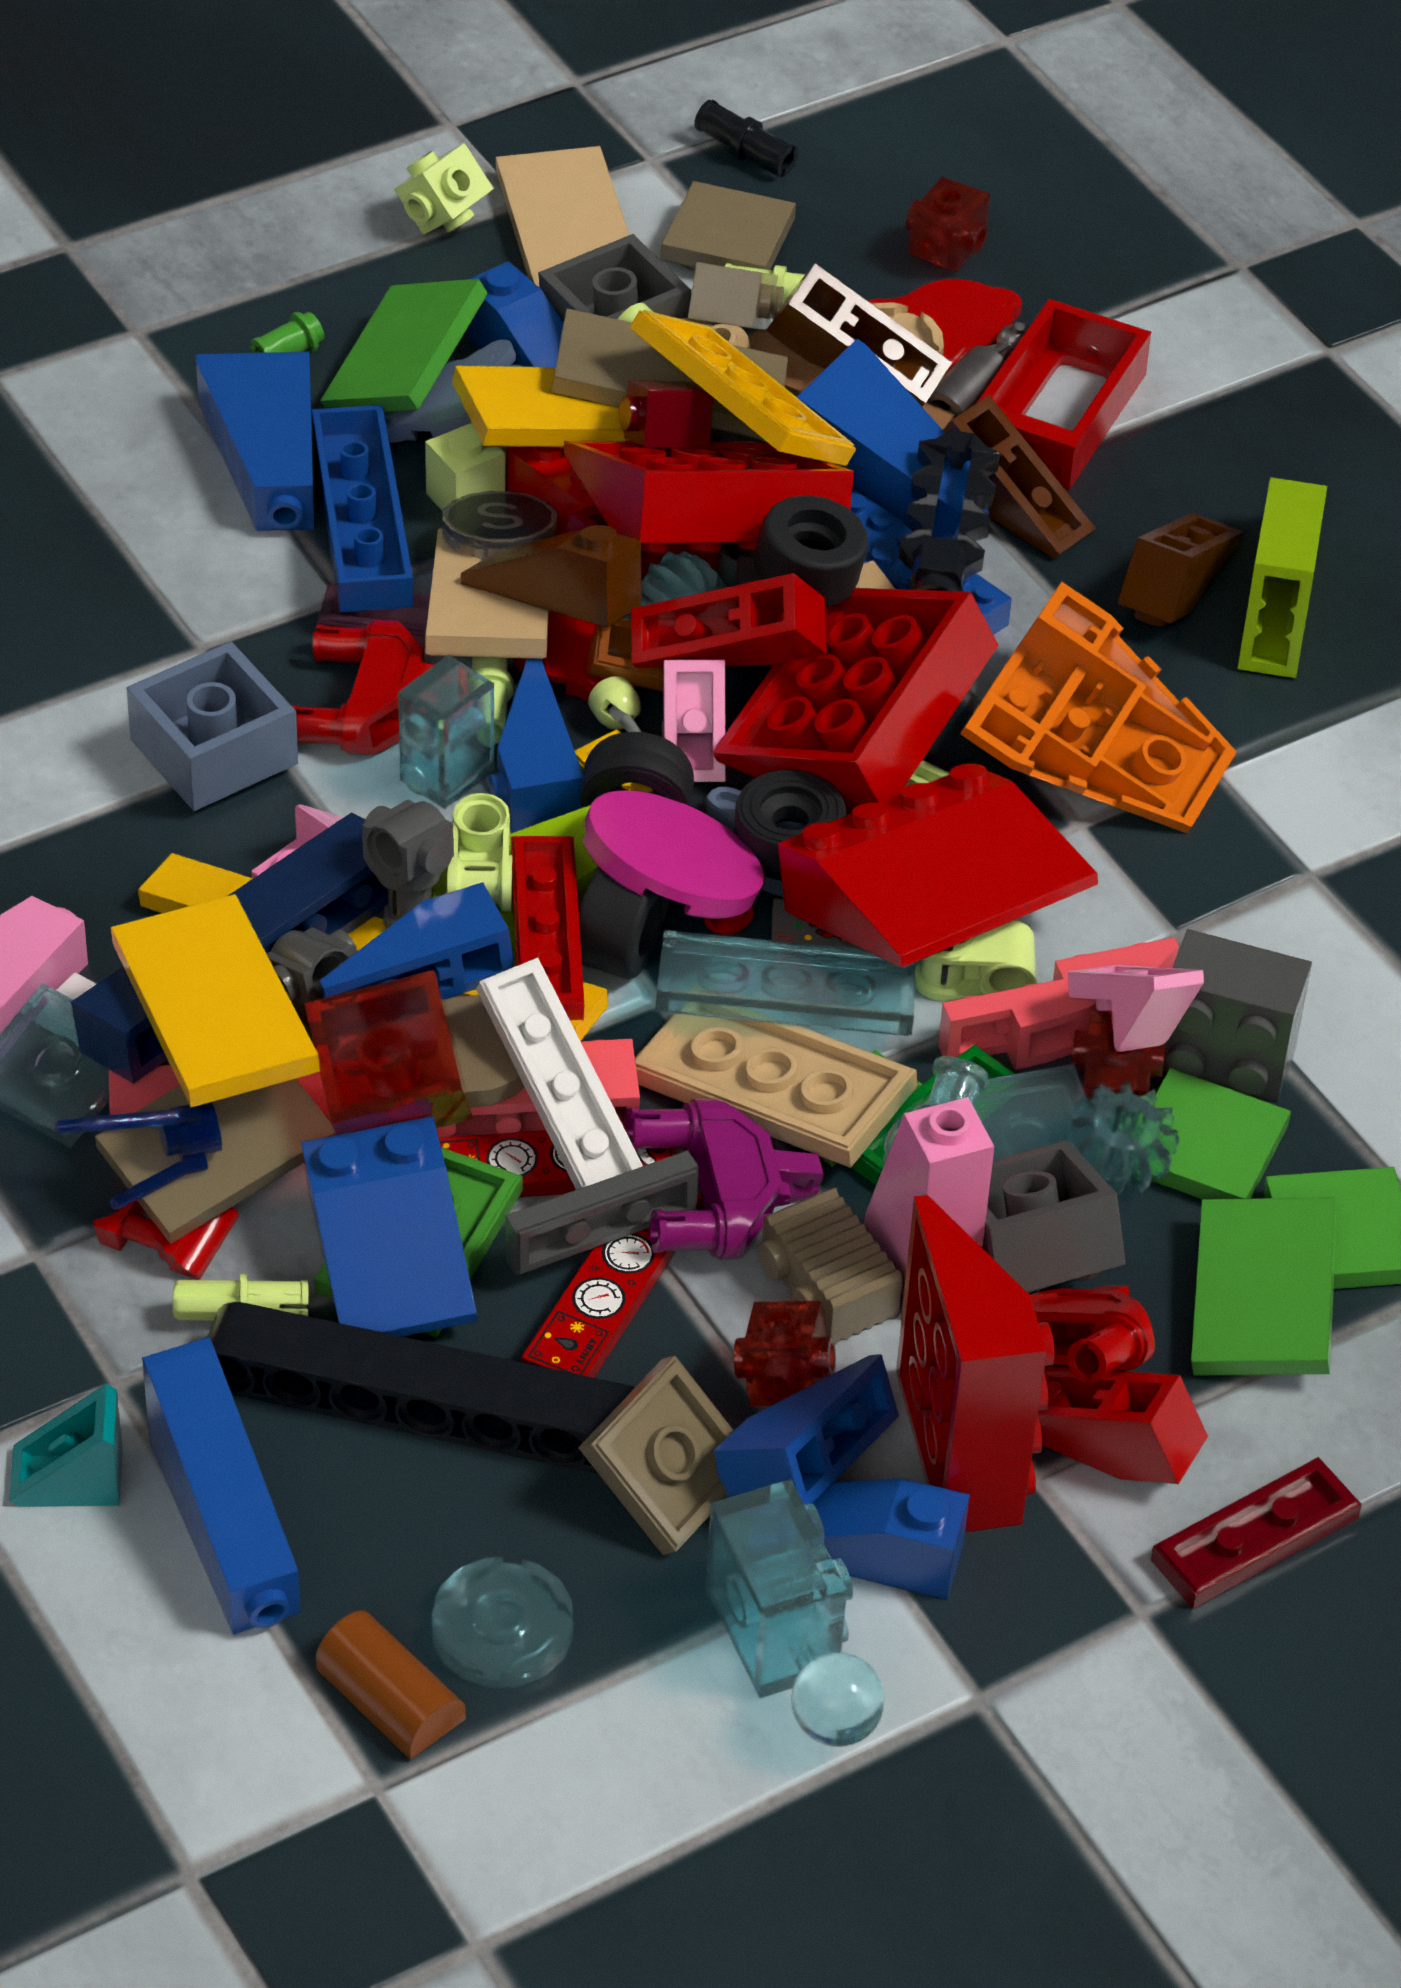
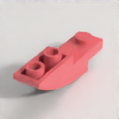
[938,937,1179,1070]

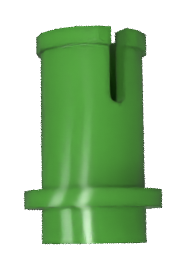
[250,312,325,354]

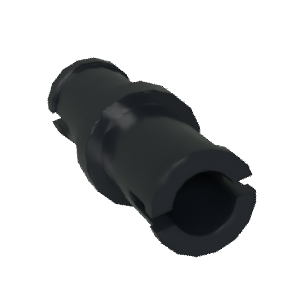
[694,99,798,177]

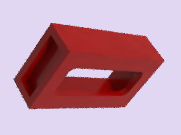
[977,299,1151,491]

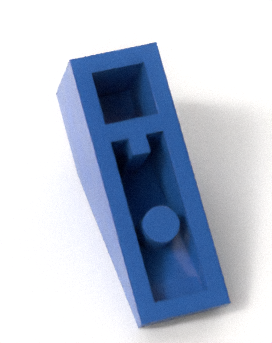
[464,261,563,367]
[488,658,583,833]
[320,882,514,1036]
[713,1354,899,1513]
[743,1478,970,1600]

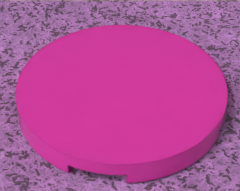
[583,790,764,919]

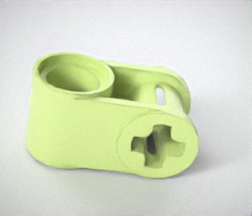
[447,793,512,912]
[914,920,1037,1002]

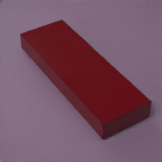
[1150,1457,1362,1609]

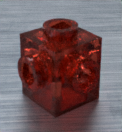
[906,177,990,272]
[1071,1010,1165,1108]
[733,1300,836,1407]

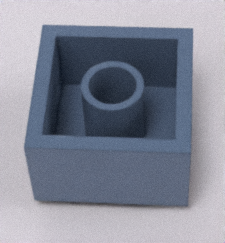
[126,641,298,811]

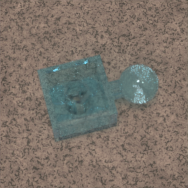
[706,1479,885,1747]

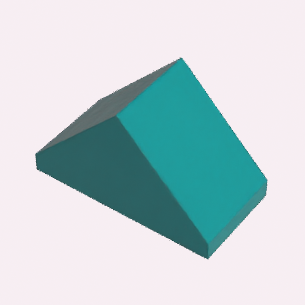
[9,1383,123,1507]

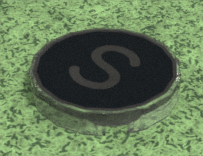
[442,491,557,560]

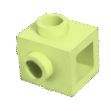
[394,143,494,235]

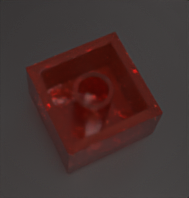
[304,970,473,1135]

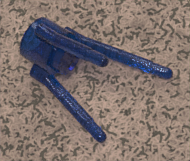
[53,1102,222,1210]

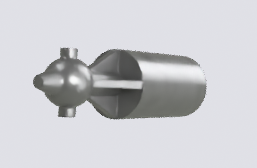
[927,322,1030,418]

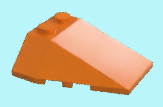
[960,582,1237,833]

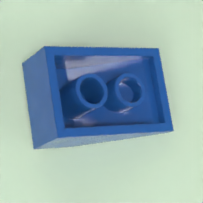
[301,1116,478,1337]

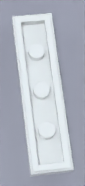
[476,958,643,1190]

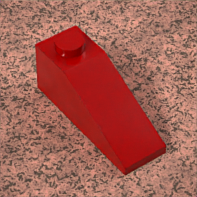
[631,573,827,668]
[1038,1366,1208,1484]

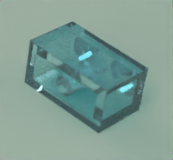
[398,655,494,809]

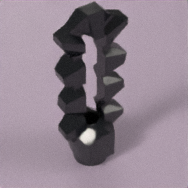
[898,430,1001,591]

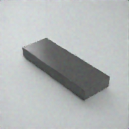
[505,1150,698,1275]

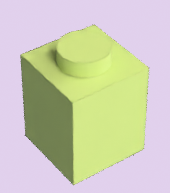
[425,423,505,514]

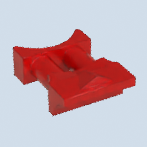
[93,1195,239,1280]

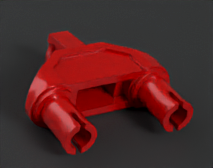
[291,619,469,755]
[1029,1285,1155,1383]

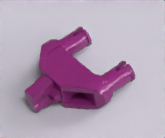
[624,1099,824,1260]

